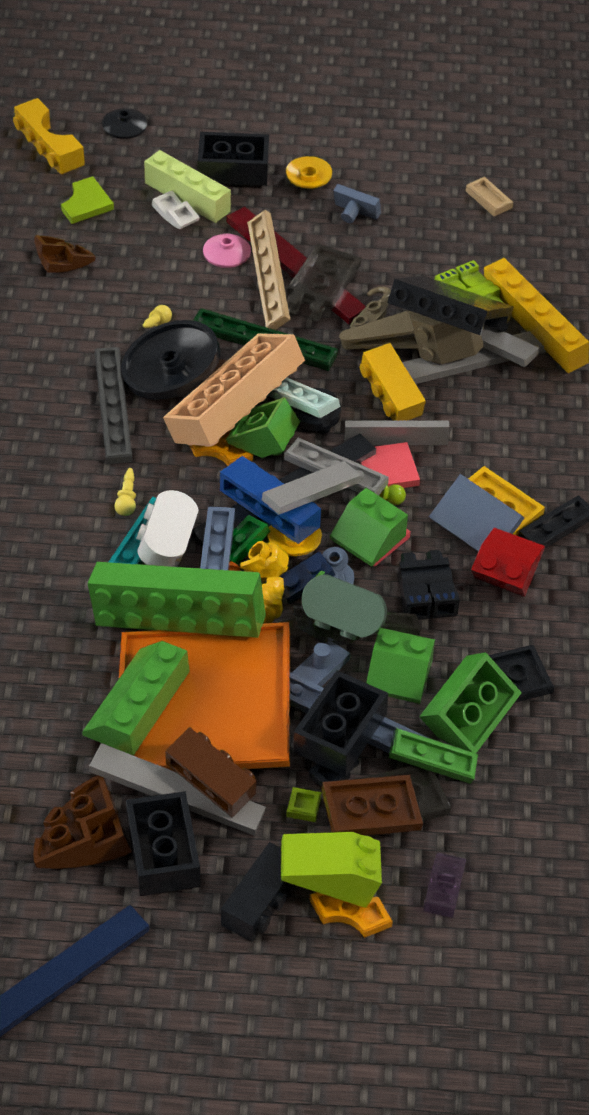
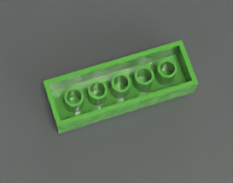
[87,562,266,638]

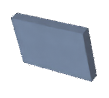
[429,474,524,551]

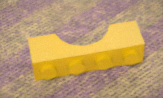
[13,98,85,175]

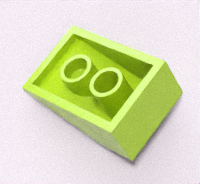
[281,832,382,908]

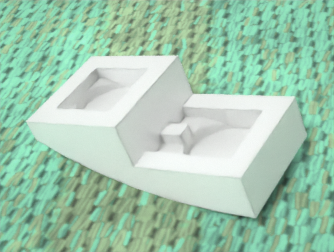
[152,190,200,229]

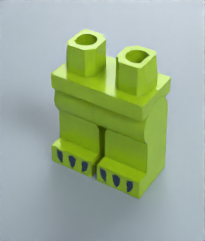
[435,260,503,303]

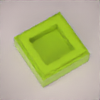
[287,787,322,822]

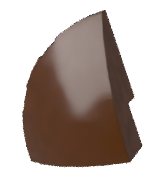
[33,775,132,869]

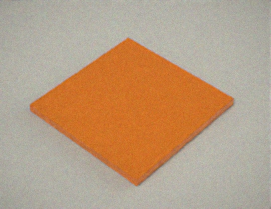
[119,622,290,772]

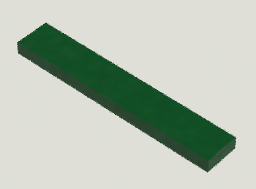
[193,308,338,371]

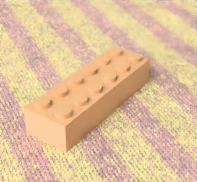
[163,334,305,447]

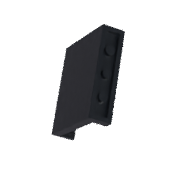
[387,276,514,335]

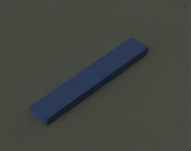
[0,905,150,1037]

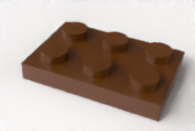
[321,775,423,836]

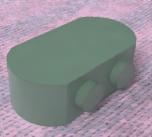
[302,574,387,640]

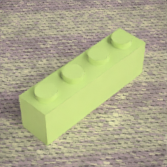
[144,150,231,223]

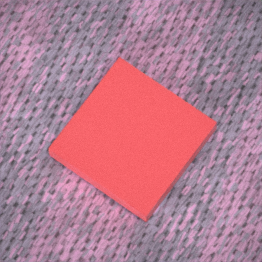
[360,442,420,488]

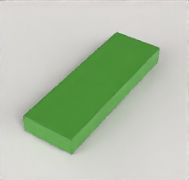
[389,728,478,784]

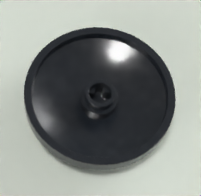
[121,320,221,400]

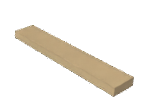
[248,210,290,330]

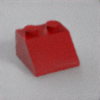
[471,528,545,597]

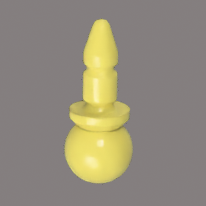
[143,305,172,328]
[114,468,136,516]

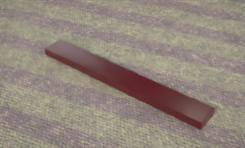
[226,206,366,324]

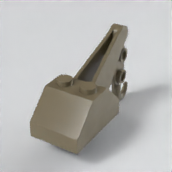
[339,286,484,365]

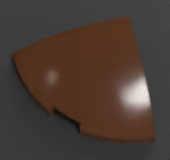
[34,235,96,273]

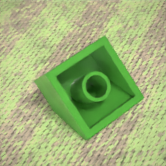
[226,397,300,458]
[330,488,408,567]
[366,628,435,704]

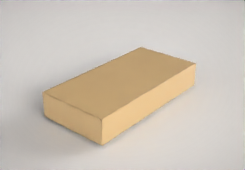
[466,177,513,216]

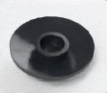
[102,108,147,139]

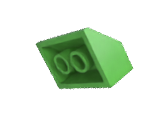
[419,652,522,753]

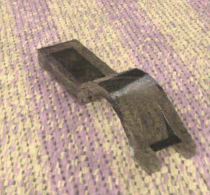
[292,606,421,645]

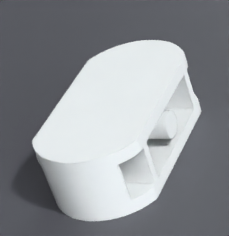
[136,490,199,567]

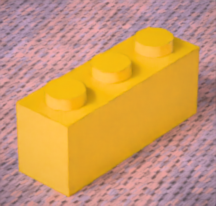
[360,343,426,421]

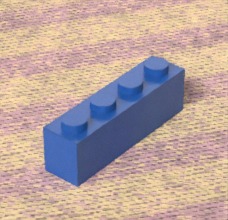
[220,456,321,544]

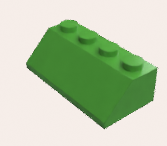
[82,641,190,756]

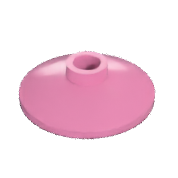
[203,234,251,268]

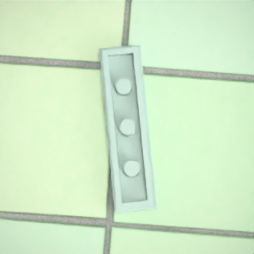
[267,378,340,418]

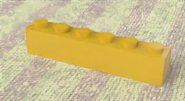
[484,258,589,373]

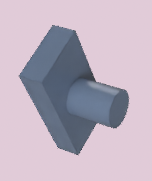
[333,184,381,223]
[292,639,350,687]

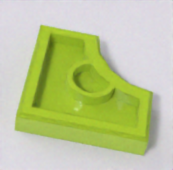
[61,176,114,224]

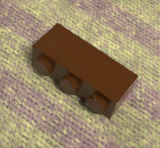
[165,727,256,818]

